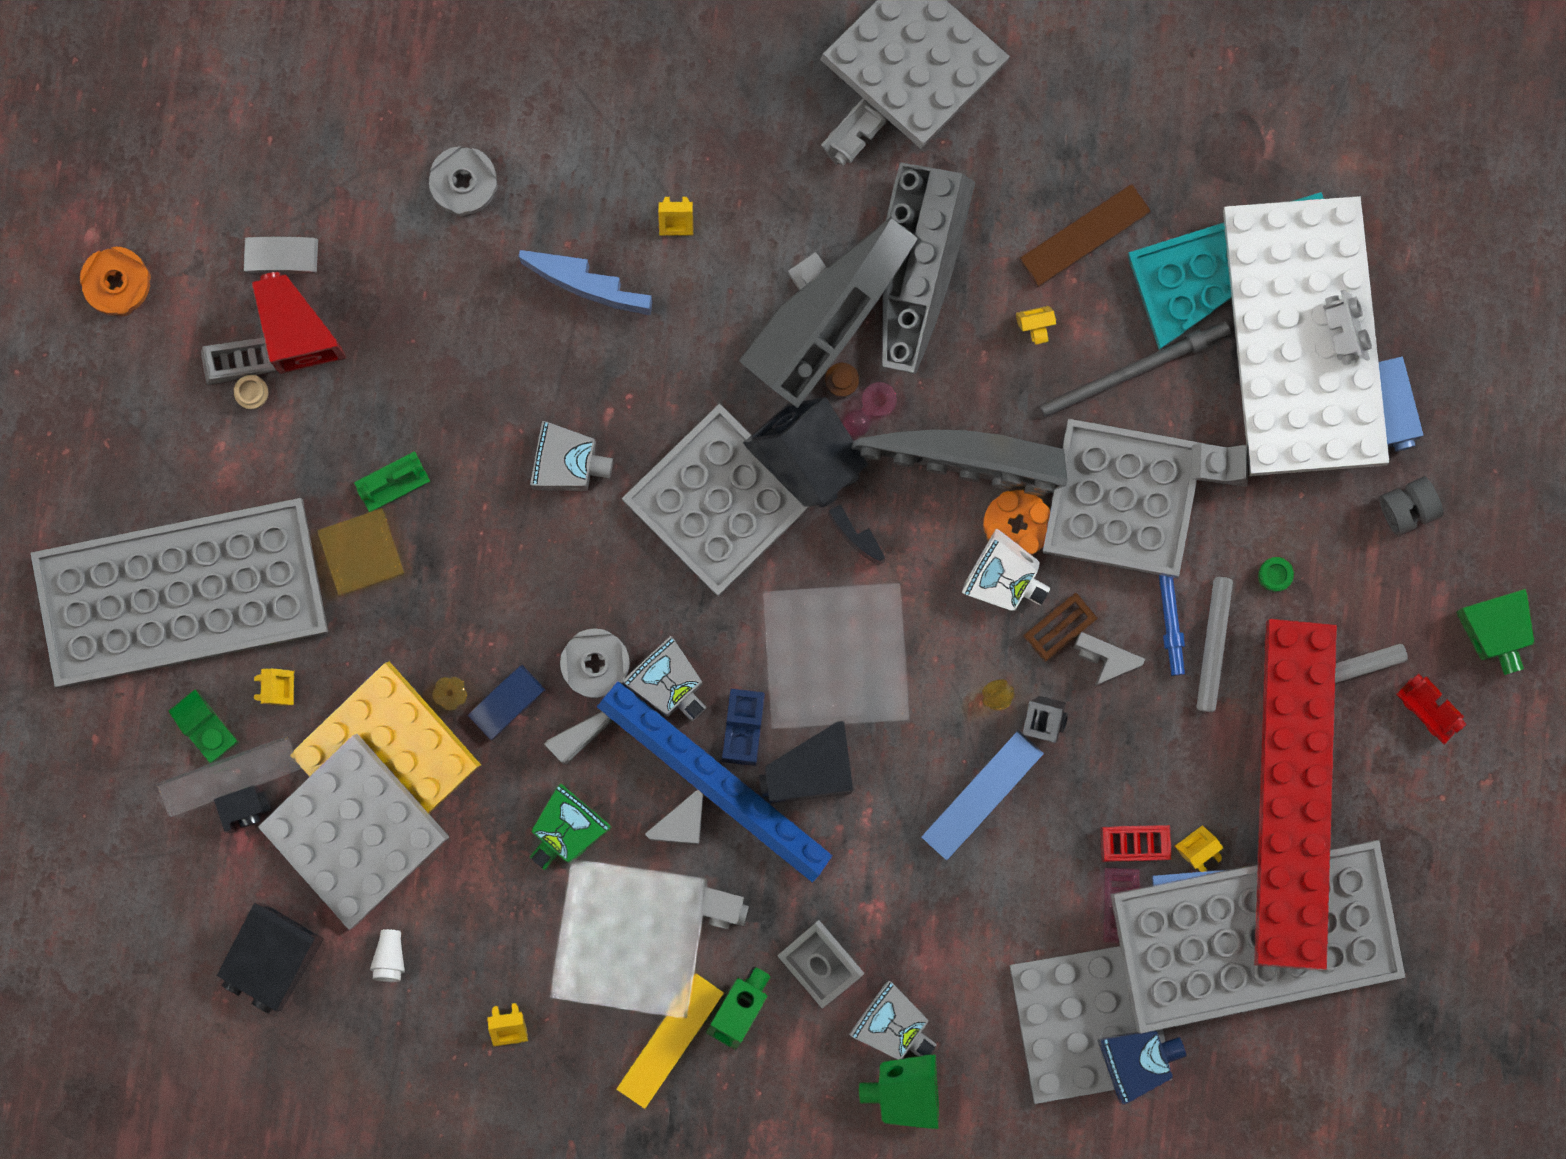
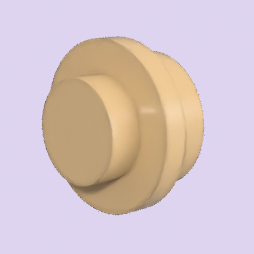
[234,375,269,409]

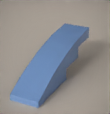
[519,250,652,315]
[921,730,1044,860]

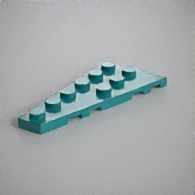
[1127,192,1324,350]

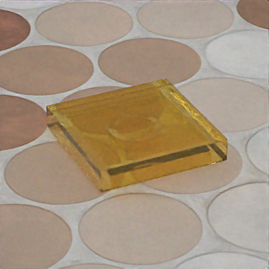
[317,508,405,596]

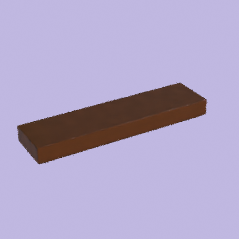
[1019,184,1151,288]

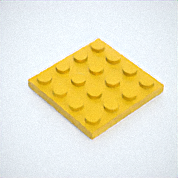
[290,661,481,814]

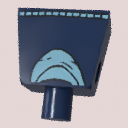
[1097,1030,1187,1105]

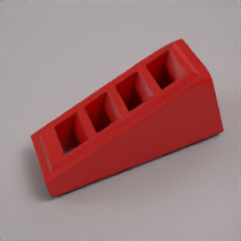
[1100,825,1171,862]

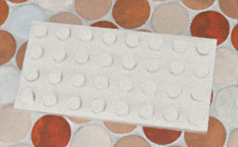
[1223,196,1389,476]

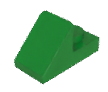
[168,689,239,764]

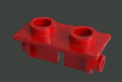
[1396,673,1466,745]

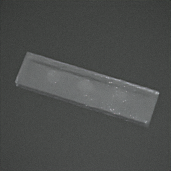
[157,736,301,817]

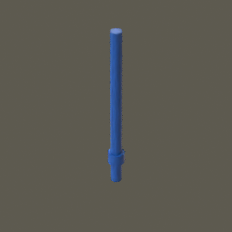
[1159,575,1185,676]

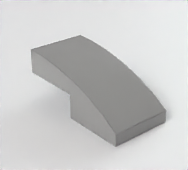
[244,237,318,275]

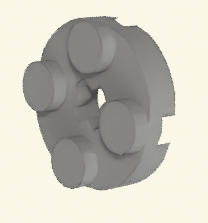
[429,147,498,217]
[560,629,630,698]

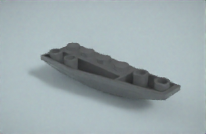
[882,162,975,374]
[739,217,918,408]
[851,430,1068,497]

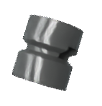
[1379,476,1443,536]

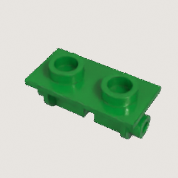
[354,451,431,513]

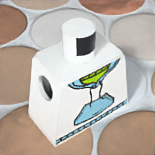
[962,529,1050,611]

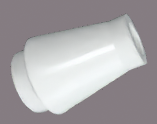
[370,929,405,982]

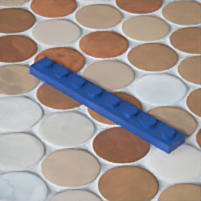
[597,681,833,883]

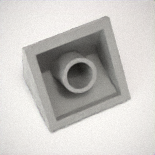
[777,920,865,1009]

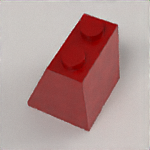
[252,272,346,374]

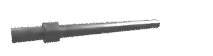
[1040,321,1231,417]

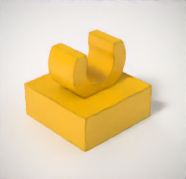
[658,197,693,235]
[1016,306,1056,345]
[254,668,294,706]
[1175,825,1223,872]
[487,1003,528,1047]

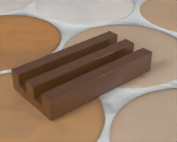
[1022,593,1098,663]

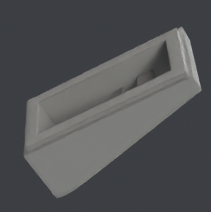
[201,337,276,385]
[544,712,613,764]

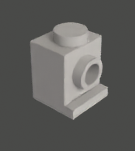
[695,887,749,929]

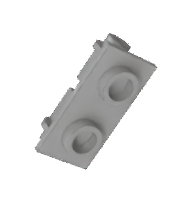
[821,98,886,166]
[1323,290,1372,365]

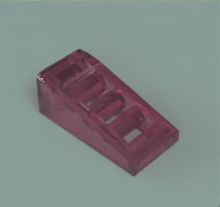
[1103,868,1140,943]

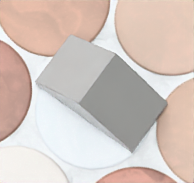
[645,790,703,845]

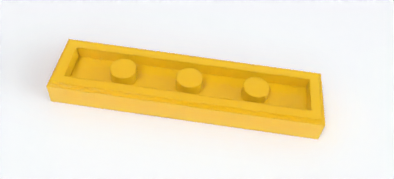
[617,973,724,1109]

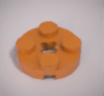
[80,247,151,316]
[983,490,1050,555]

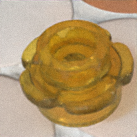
[433,677,467,710]
[982,679,1015,711]

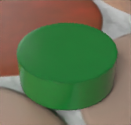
[1258,557,1294,592]

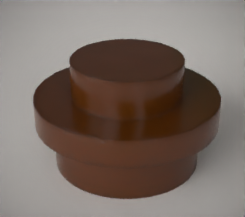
[825,363,859,397]

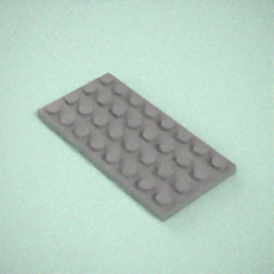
[30,498,328,688]
[1110,840,1406,1034]

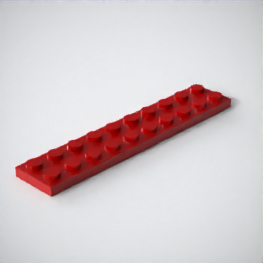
[1254,619,1337,971]

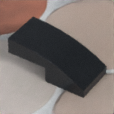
[828,504,886,565]

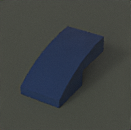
[468,665,545,740]
[722,689,765,766]

